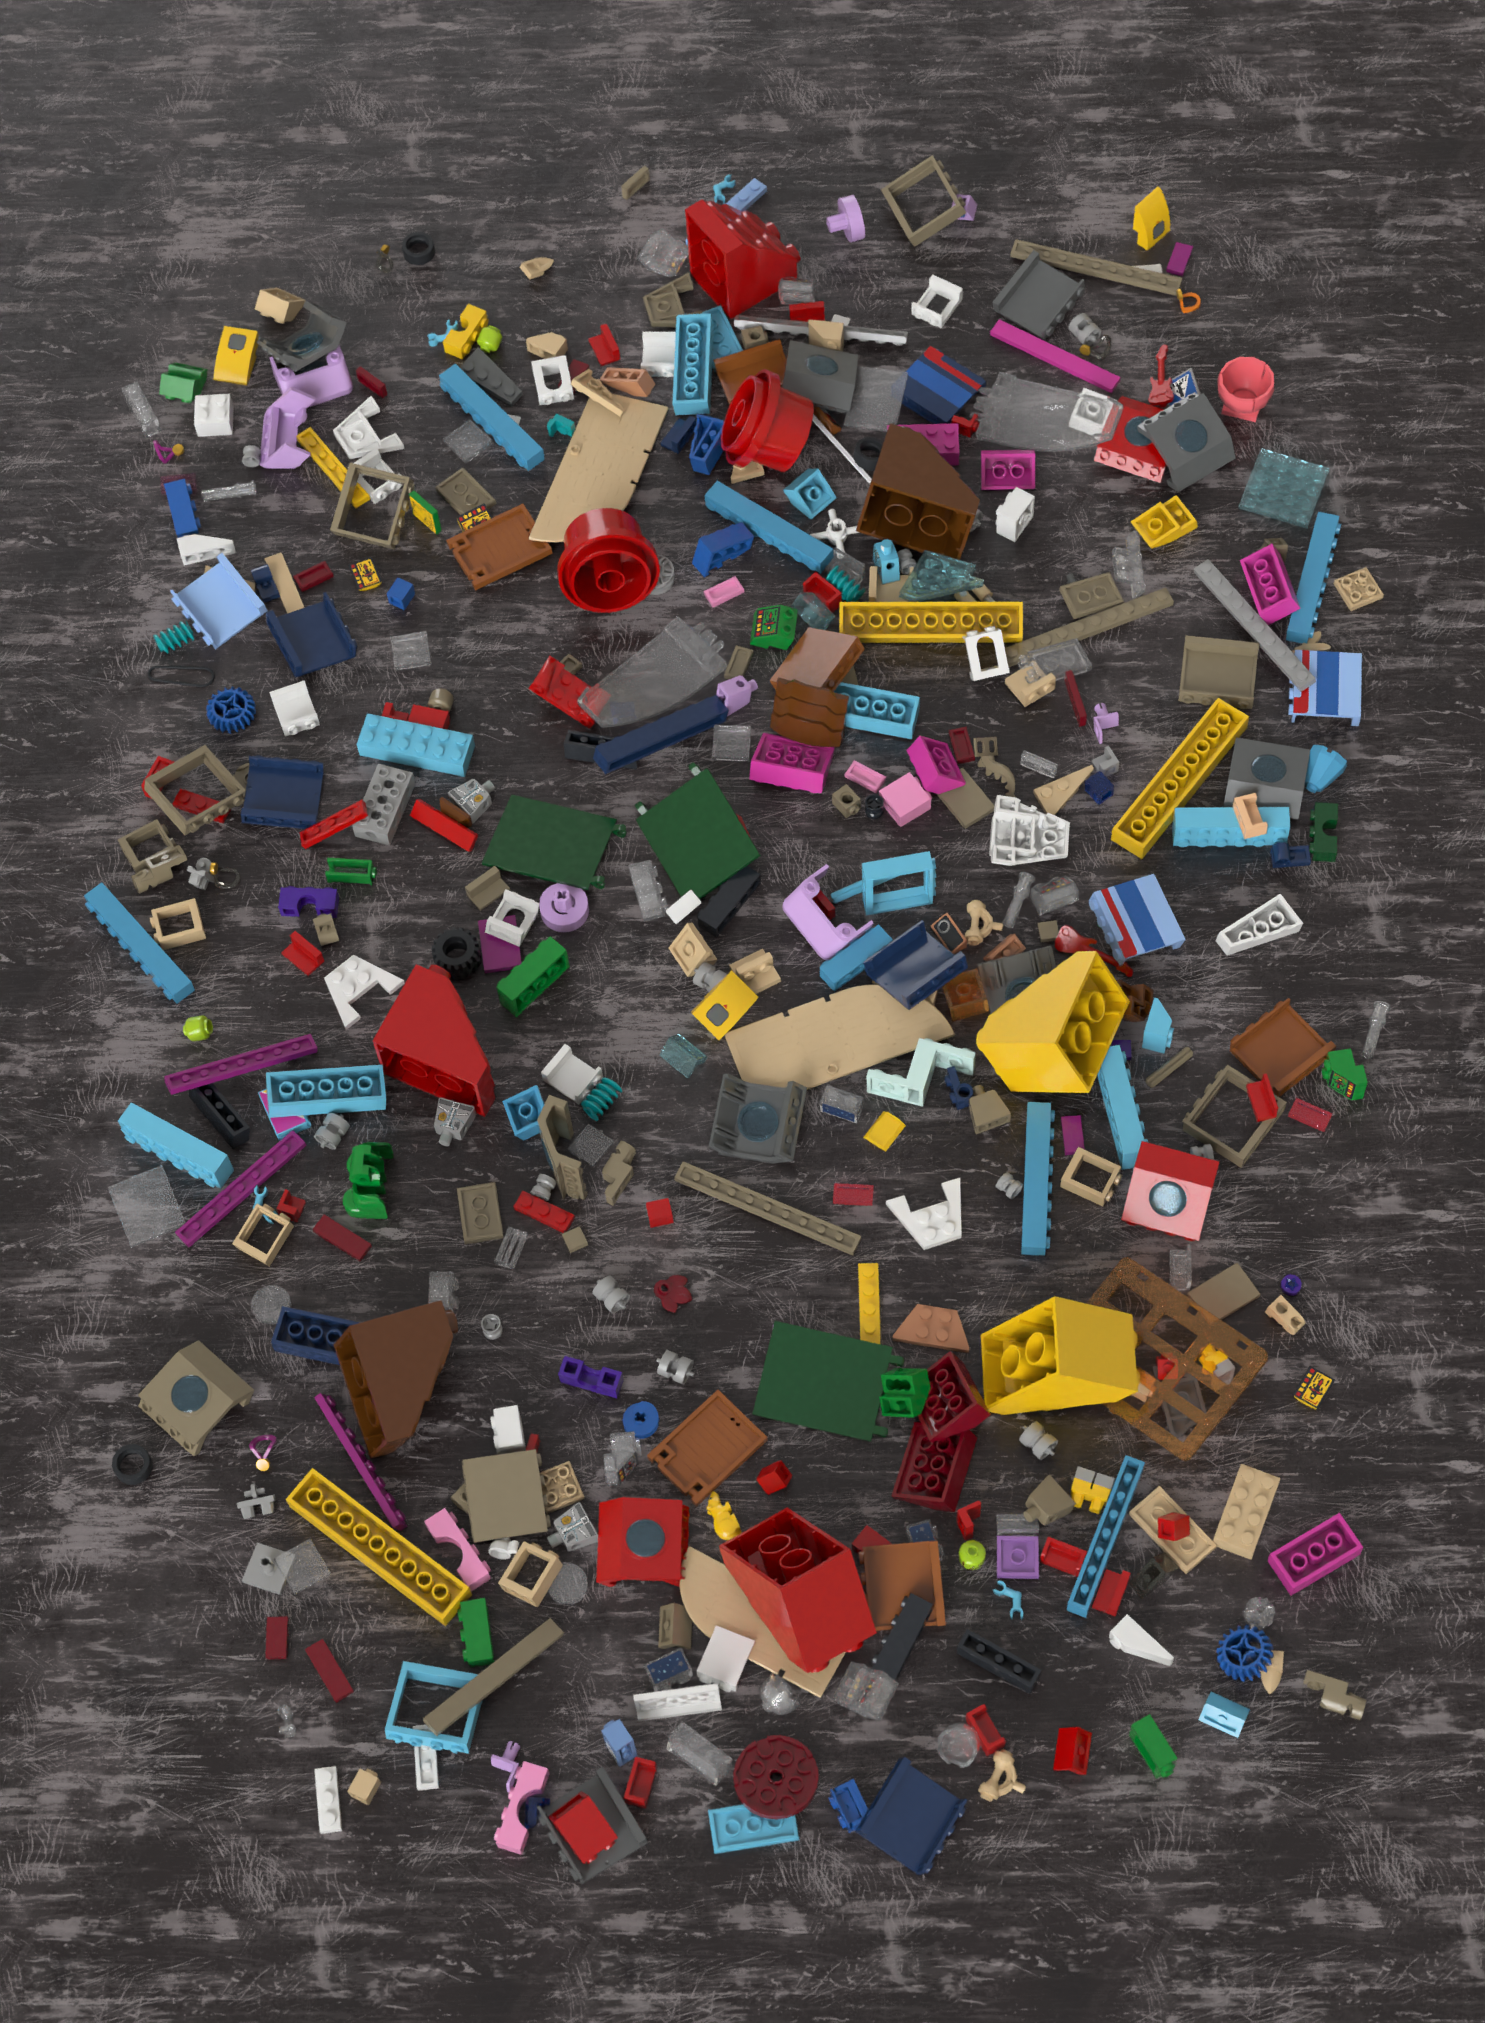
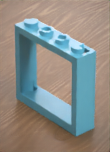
[862,851,936,916]
[385,1661,482,1754]

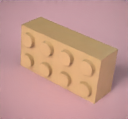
[1213,1464,1281,1560]

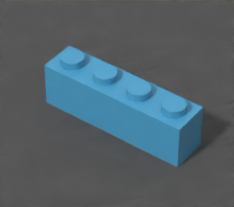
[820,924,893,992]

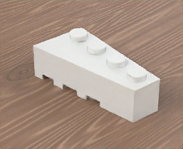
[1216,894,1303,955]

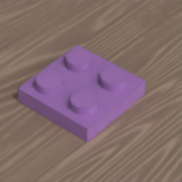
[997,1536,1039,1579]

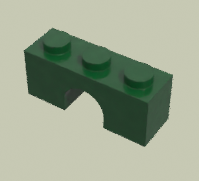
[1309,802,1338,862]

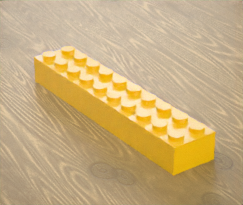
[839,602,1023,643]
[1111,698,1249,859]
[286,1468,472,1626]

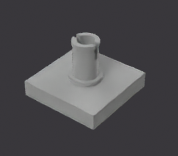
[242,1543,296,1595]

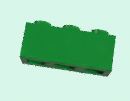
[458,1598,495,1668]

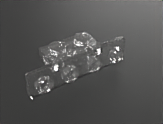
[1112,530,1145,599]

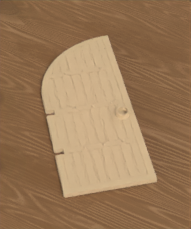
[679,1546,846,1698]

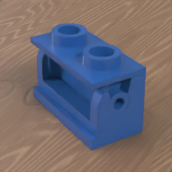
[828,1779,868,1833]

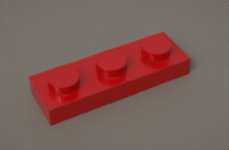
[172,788,231,824]
[513,1191,575,1233]

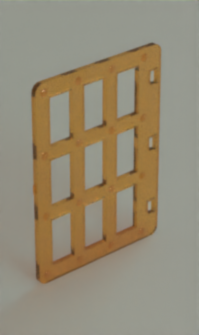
[1086,1257,1268,1461]

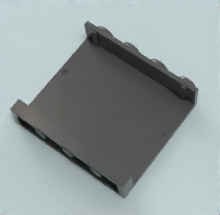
[993,250,1086,341]
[536,1767,648,1884]

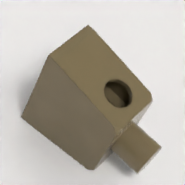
[969,1085,1011,1134]
[1023,1475,1076,1525]

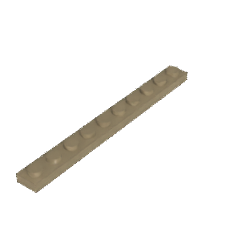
[1011,239,1182,296]
[1005,587,1174,668]
[675,1162,861,1256]

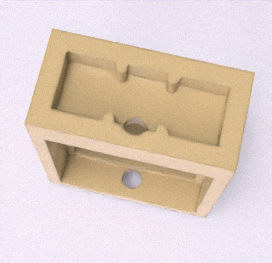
[150,898,206,950]
[1060,1147,1123,1206]
[232,1204,294,1267]
[498,1541,563,1607]

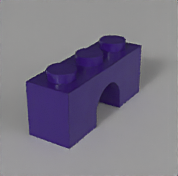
[278,886,339,918]
[558,1356,624,1398]

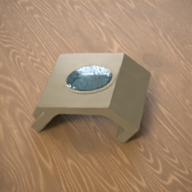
[537,1095,588,1200]
[138,1340,254,1456]

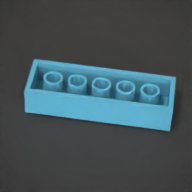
[673,313,714,415]
[834,682,920,739]
[357,713,475,777]
[1172,807,1290,847]
[1097,1045,1148,1170]
[266,1065,386,1118]
[118,1102,234,1189]

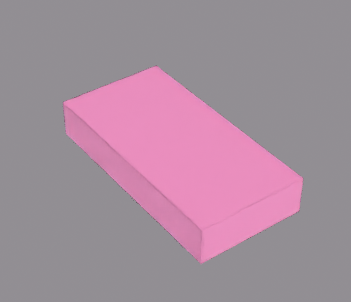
[704,576,744,608]
[845,760,886,794]

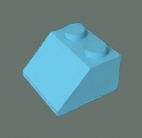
[783,469,837,519]
[1142,998,1174,1054]

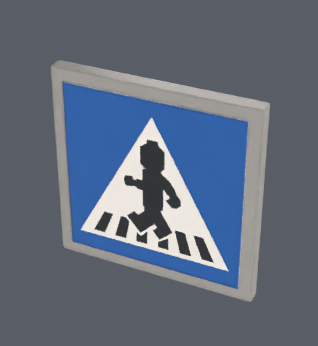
[1167,368,1201,407]

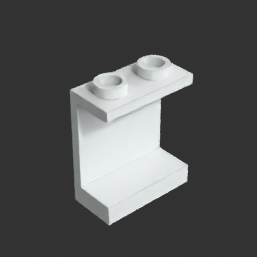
[641,332,676,377]
[270,681,320,737]
[541,1044,603,1104]
[697,1626,755,1692]

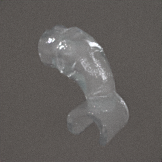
[277,1704,296,1739]

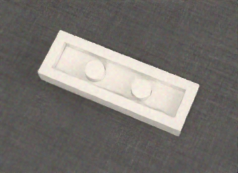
[413,1725,439,1791]
[315,1766,342,1834]

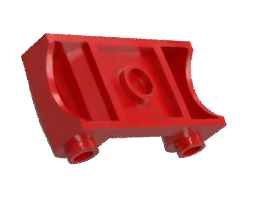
[528,656,611,729]

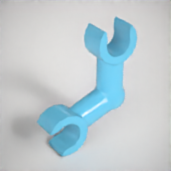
[713,175,735,204]
[428,320,458,346]
[253,1186,278,1224]
[993,1581,1023,1620]

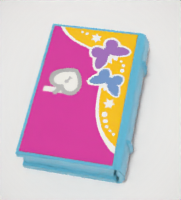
[258,1089,311,1141]

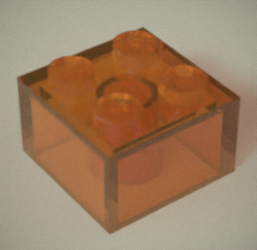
[942,968,989,1022]

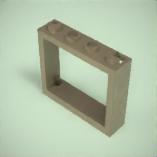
[881,155,967,247]
[330,463,415,549]
[144,745,246,835]
[1182,1065,1287,1168]

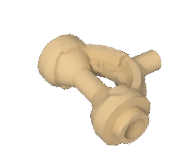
[965,900,1003,946]
[978,1749,1026,1802]

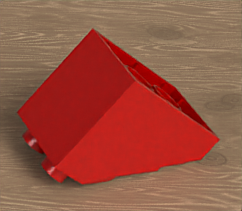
[685,199,801,320]
[373,964,496,1117]
[719,1507,877,1673]

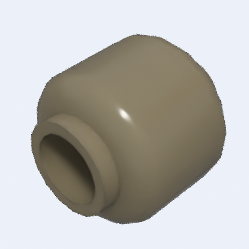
[428,688,454,712]

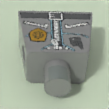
[448,779,495,824]
[434,1097,476,1146]
[547,1502,598,1552]

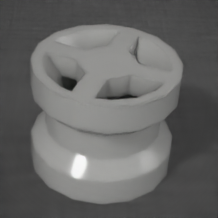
[242,445,261,467]

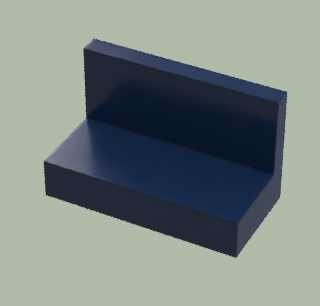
[660,416,696,454]

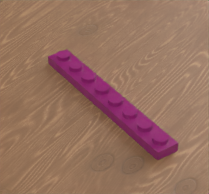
[164,1034,317,1095]
[175,1130,307,1248]
[314,1393,407,1531]

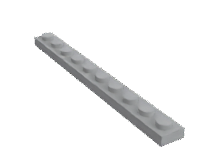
[734,315,908,345]
[1194,559,1316,692]

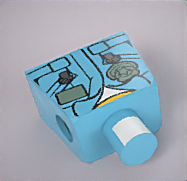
[873,539,900,584]

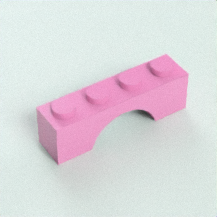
[424,1508,491,1592]
[494,1761,550,1855]

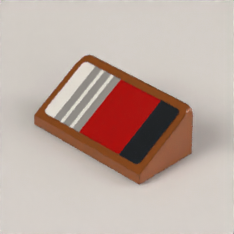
[813,406,842,435]

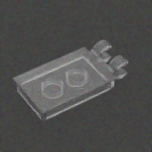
[1017,638,1092,684]

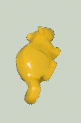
[706,1491,742,1540]

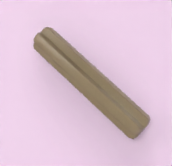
[1145,1047,1193,1088]

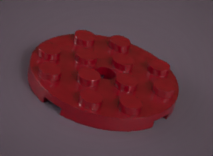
[733,1735,819,1819]

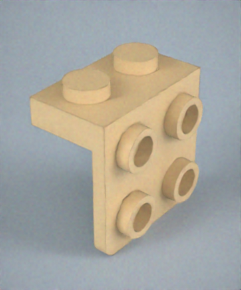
[1005,663,1056,707]

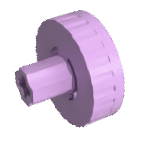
[826,195,865,242]
[539,883,589,932]

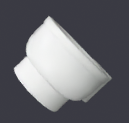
[489,1537,519,1560]

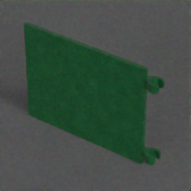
[635,762,761,900]
[482,795,627,890]
[752,1321,904,1442]

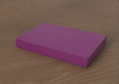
[478,915,522,973]

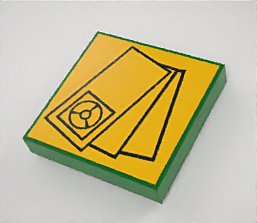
[409,490,441,535]

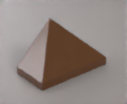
[439,797,472,828]

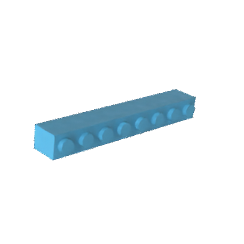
[439,364,545,471]
[705,481,833,573]
[1286,512,1341,644]
[84,882,195,1004]
[1021,1102,1055,1256]
[1067,1455,1145,1618]

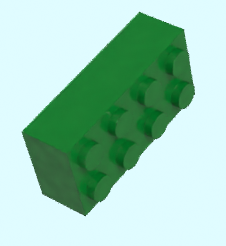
[496,936,570,1017]

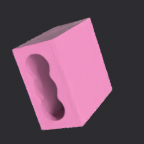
[879,772,932,827]

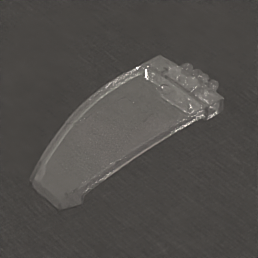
[970,372,1124,452]
[577,616,727,728]

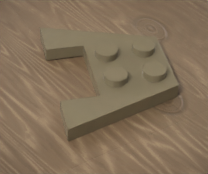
[643,273,702,327]

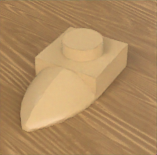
[520,258,554,279]
[1261,1650,1284,1694]

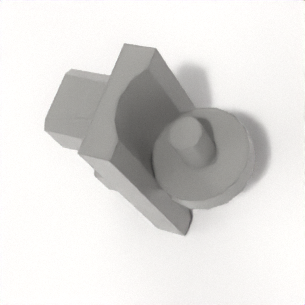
[187,858,216,890]
[237,1483,276,1519]

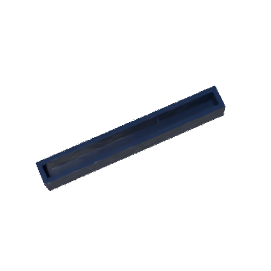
[593,695,729,774]

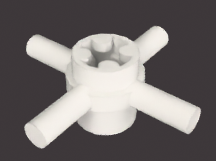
[810,509,860,557]

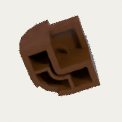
[1116,979,1154,1022]

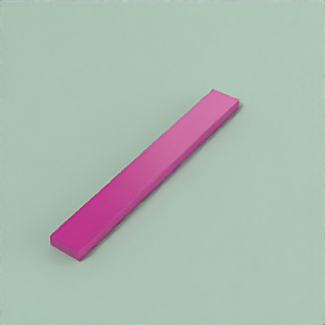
[990,319,1120,393]

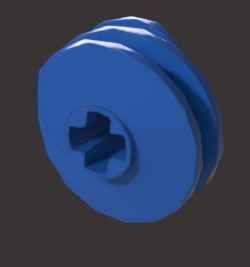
[623,1401,659,1439]

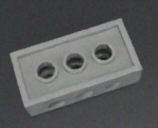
[352,764,415,846]

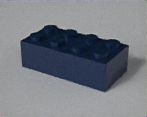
[271,1306,359,1365]

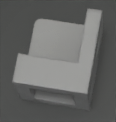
[1092,746,1119,779]

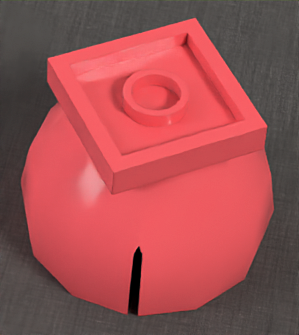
[1218,357,1274,422]

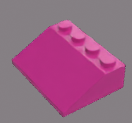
[749,733,835,793]

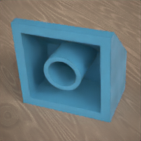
[502,1085,544,1141]

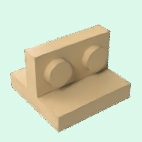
[669,923,717,977]
[729,949,781,994]

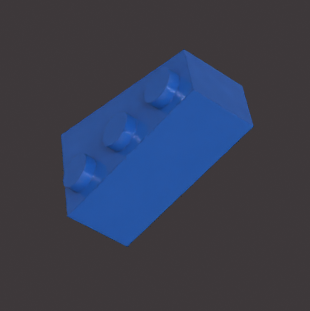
[689,413,724,475]
[164,479,201,538]
[692,522,754,578]

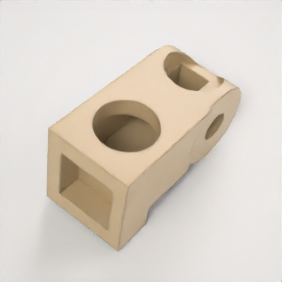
[1265,1295,1305,1335]

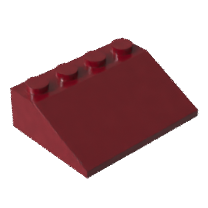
[918,1351,991,1442]
[891,1422,977,1512]

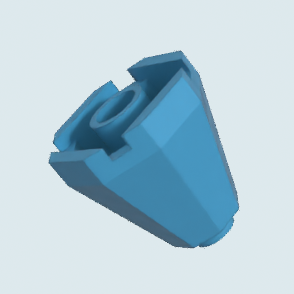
[1305,745,1347,793]

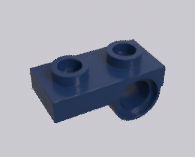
[251,564,280,603]
[1270,842,1311,868]
[944,1066,973,1110]

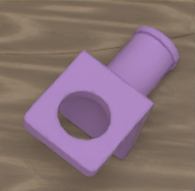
[1094,703,1119,744]
[491,1741,520,1792]

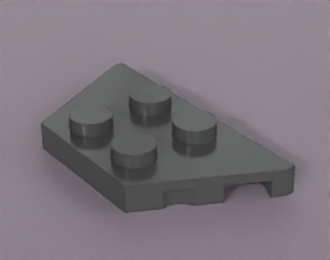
[1152,1366,1207,1441]

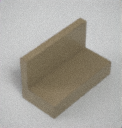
[465,866,510,911]
[658,1603,692,1650]

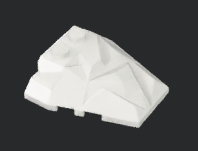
[989,795,1070,866]

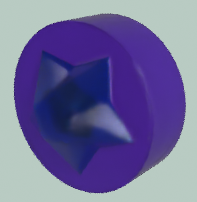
[1281,1275,1302,1296]

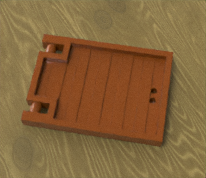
[446,504,552,590]
[647,1390,768,1507]

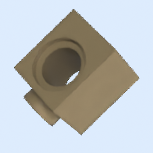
[741,326,768,350]
[832,784,861,818]

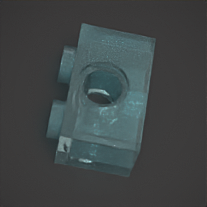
[791,592,835,630]

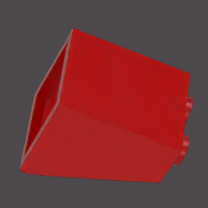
[548,1791,618,1864]

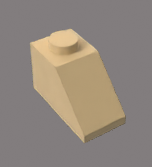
[526,332,568,359]

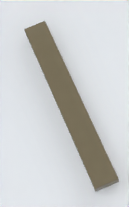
[423,1618,564,1736]

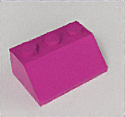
[981,450,1035,490]
[907,736,966,794]

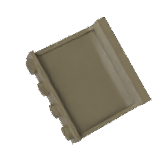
[1178,636,1259,709]
[462,1449,550,1543]

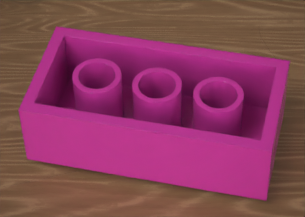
[887,423,959,465]
[1240,544,1301,625]
[1268,1513,1363,1596]

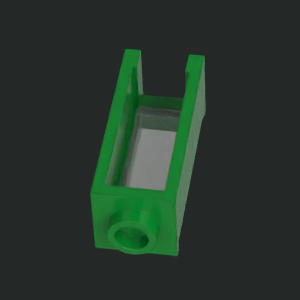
[325,858,377,885]

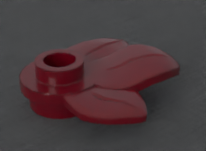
[654,1275,692,1313]

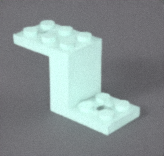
[867,1038,976,1107]

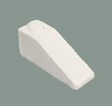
[177,534,236,565]
[1109,1615,1174,1666]

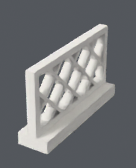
[633,1683,722,1722]

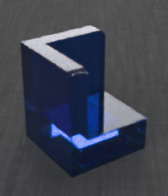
[1085,771,1114,805]

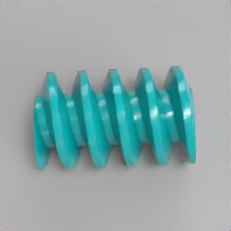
[826,565,865,602]
[153,620,195,654]
[581,1078,622,1121]

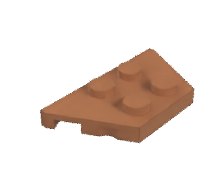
[892,1304,969,1353]

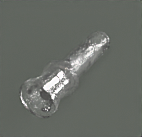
[202,480,257,502]
[1003,872,1035,928]
[1361,1001,1391,1059]

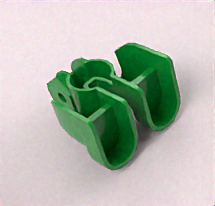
[343,1142,394,1219]

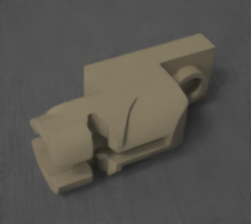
[131,845,187,894]
[602,1141,636,1206]
[1303,1670,1366,1720]

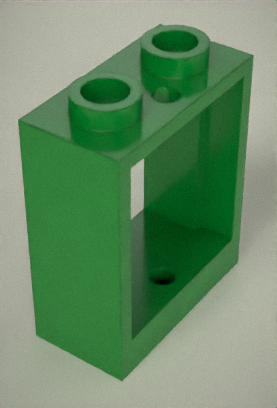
[1129,1714,1177,1779]

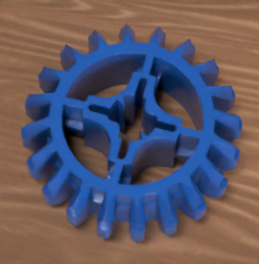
[206,686,256,733]
[1216,1624,1274,1682]

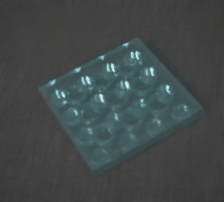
[1239,448,1330,529]

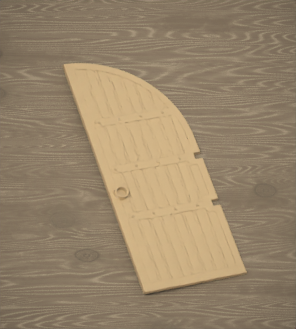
[529,393,669,542]
[724,985,955,1109]

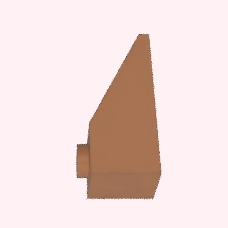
[599,368,655,397]

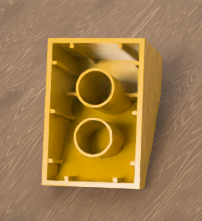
[976,951,1130,1093]
[981,1296,1140,1415]

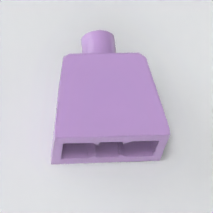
[716,675,758,717]

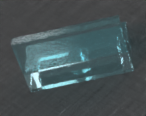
[660,1034,707,1078]

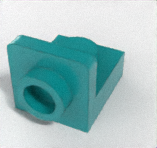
[547,414,575,437]

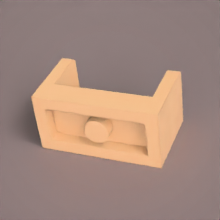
[1233,793,1268,839]

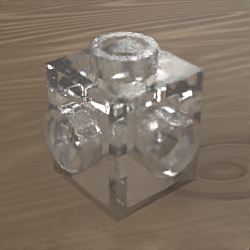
[1243,1597,1275,1629]

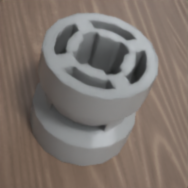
[897,549,917,574]
[1190,1144,1214,1160]
[996,1172,1023,1199]
[531,1174,557,1201]
[481,1314,503,1340]

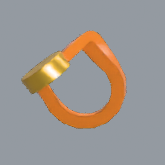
[1176,289,1201,313]

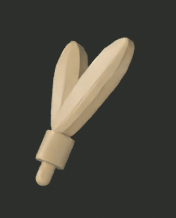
[1292,631,1331,654]

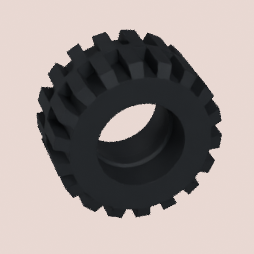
[431,927,481,980]

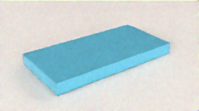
[702,305,743,372]
[708,1804,799,1854]

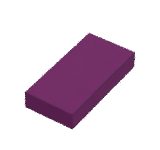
[1166,242,1193,276]
[1061,1115,1085,1155]

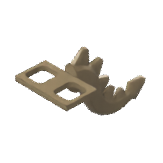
[973,737,1016,798]

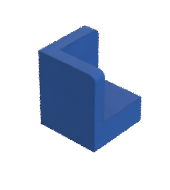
[387,578,415,610]

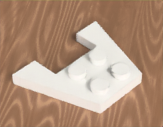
[333,396,404,459]
[324,955,405,1030]
[886,1178,961,1250]

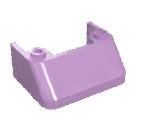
[269,346,353,407]
[259,387,316,469]
[782,864,874,960]

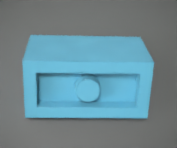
[1199,1692,1250,1738]

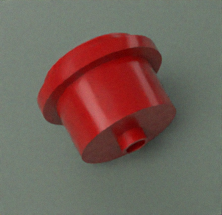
[721,369,814,472]
[557,508,660,613]

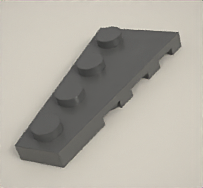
[459,347,523,407]

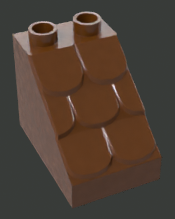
[856,423,980,564]
[334,1300,458,1459]

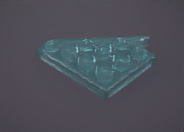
[899,550,984,602]

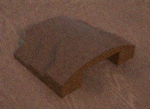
[770,677,849,747]

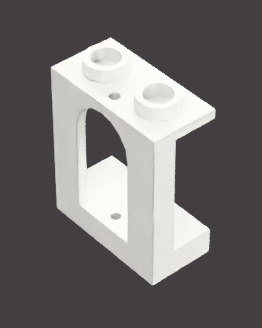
[912,275,963,328]
[531,355,574,405]
[354,448,403,504]
[962,626,1009,681]
[485,889,540,947]

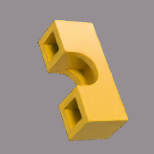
[443,304,489,359]

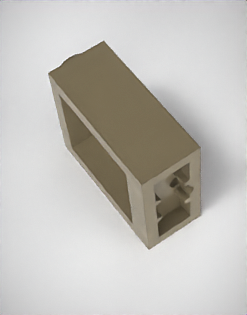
[118,819,177,873]

